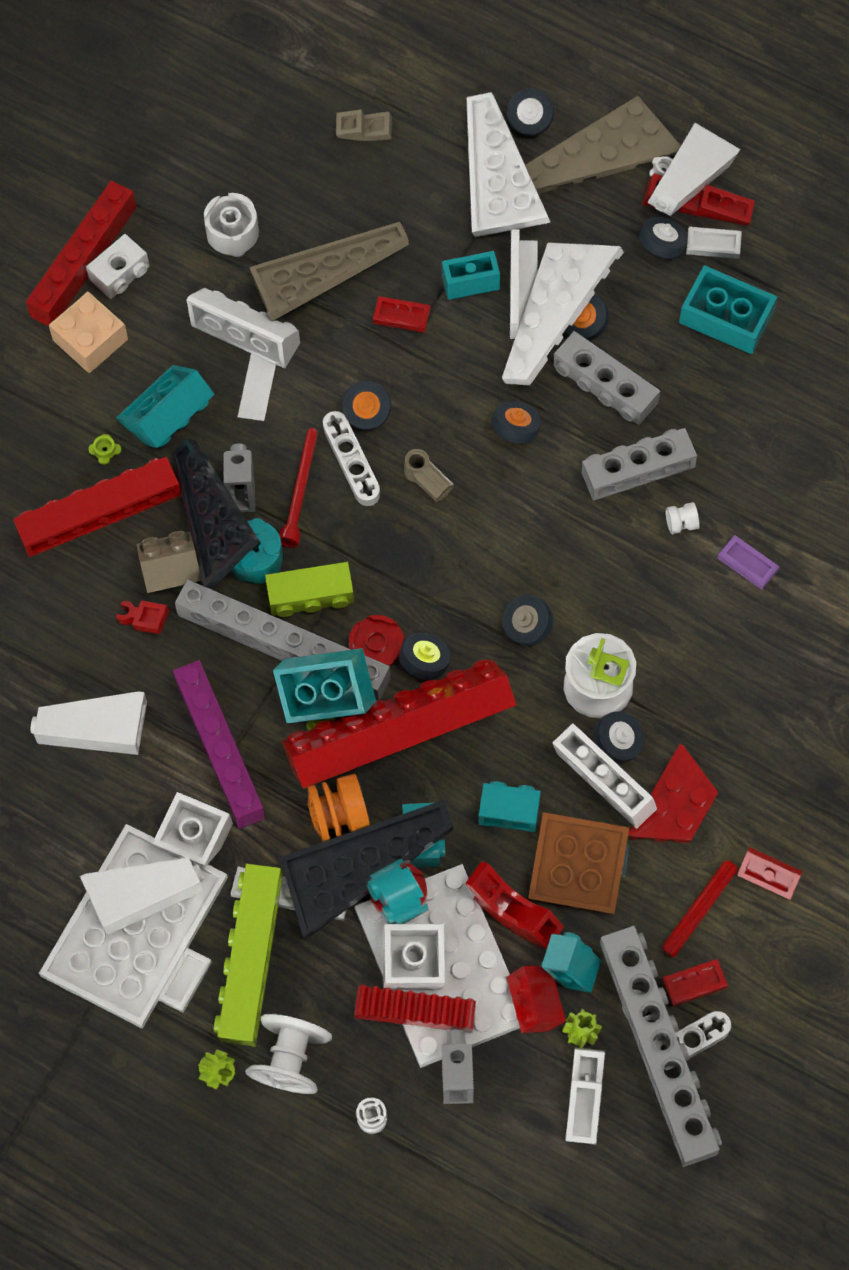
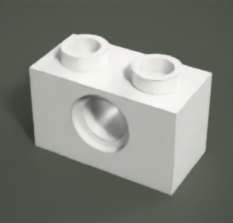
[86,234,149,299]

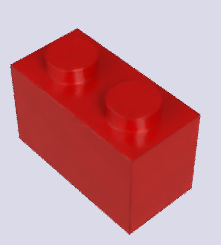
[506,966,566,1033]

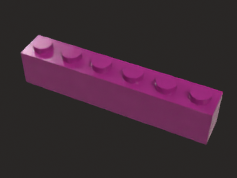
[173,660,265,829]

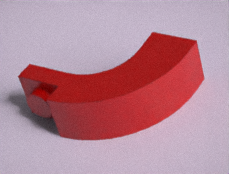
[465,861,564,949]

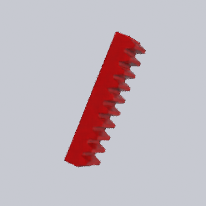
[354,985,476,1033]

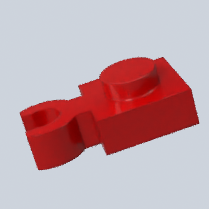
[116,601,169,635]

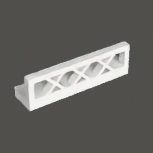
[510,230,537,339]

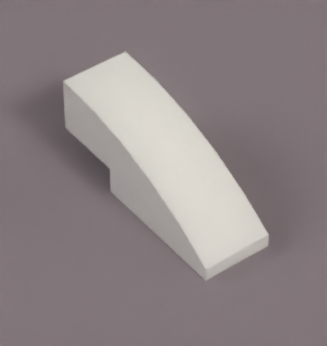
[566,1047,605,1144]

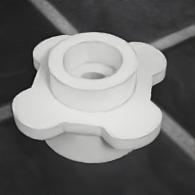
[649,156,673,177]

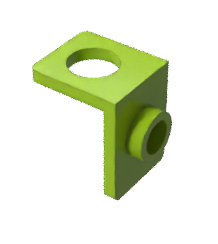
[587,638,630,687]

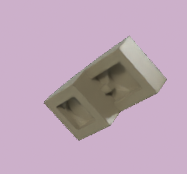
[336,109,392,141]

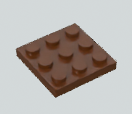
[528,812,629,914]

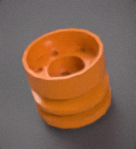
[307,774,370,842]

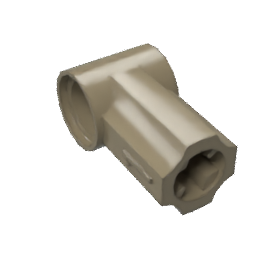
[404,449,454,502]

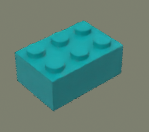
[679,265,777,354]
[273,648,376,723]

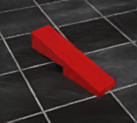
[642,173,755,226]

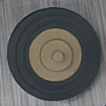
[502,595,553,646]

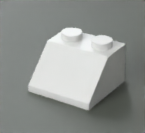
[152,792,233,867]

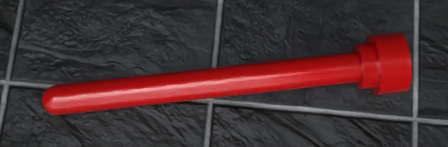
[279,428,318,548]

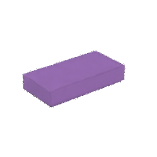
[717,535,779,590]

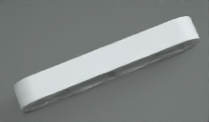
[323,411,380,506]

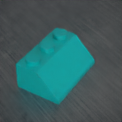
[116,365,215,448]

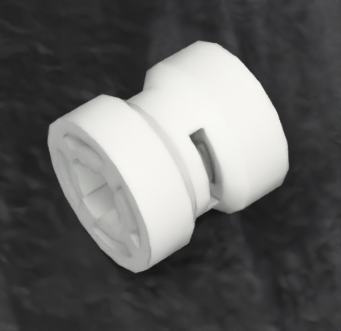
[666,502,699,534]
[356,1098,387,1134]

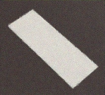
[238,353,276,421]

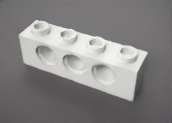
[553,723,657,829]

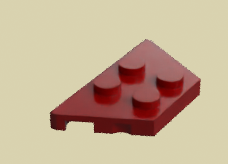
[628,744,718,843]

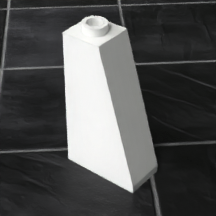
[648,123,740,216]
[31,692,147,755]
[80,857,205,935]

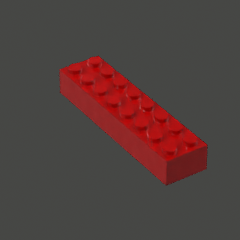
[282,660,516,788]

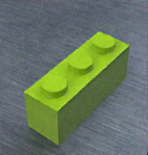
[265,562,354,617]

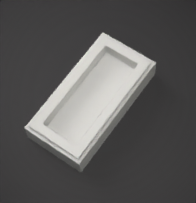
[686,227,742,259]
[159,948,212,1013]

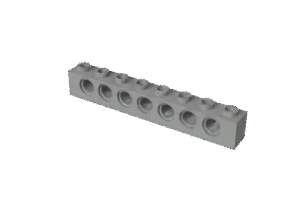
[175,579,391,701]
[600,926,722,1167]

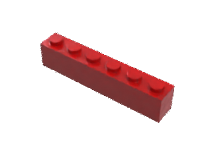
[26,181,137,326]
[13,457,181,557]

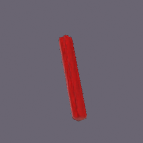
[662,860,738,957]

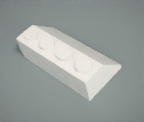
[187,288,300,368]

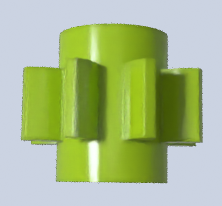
[562,1009,602,1049]
[198,1049,235,1089]

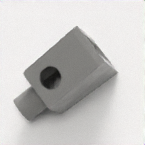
[224,444,255,512]
[442,1030,474,1104]

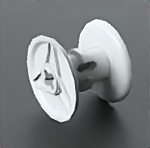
[563,633,636,718]
[245,1014,332,1094]

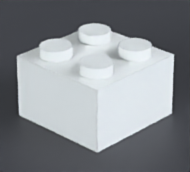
[383,924,445,990]

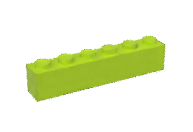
[214,864,283,1047]

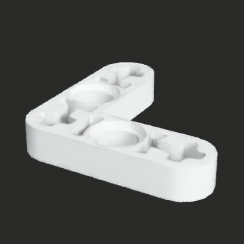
[622,990,731,1070]

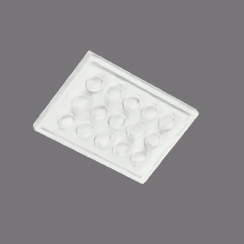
[39,824,228,1029]
[355,864,520,1068]

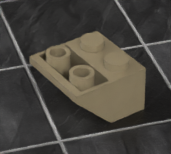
[136,531,202,593]

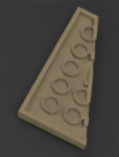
[525,96,681,194]
[249,222,409,321]

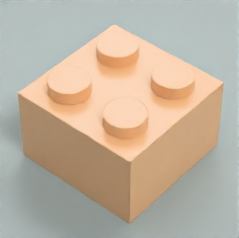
[49,292,128,373]

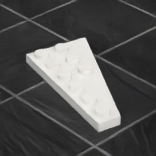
[467,92,551,237]
[502,243,624,385]

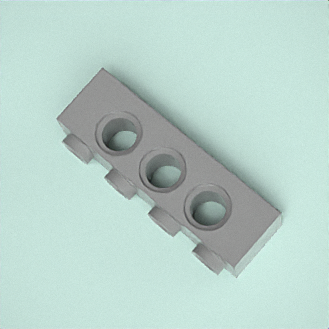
[554,331,660,425]
[582,428,697,501]

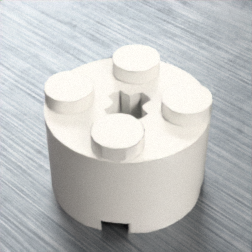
[204,193,259,257]

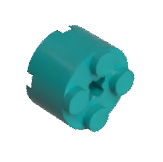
[231,518,283,584]
[367,859,429,924]

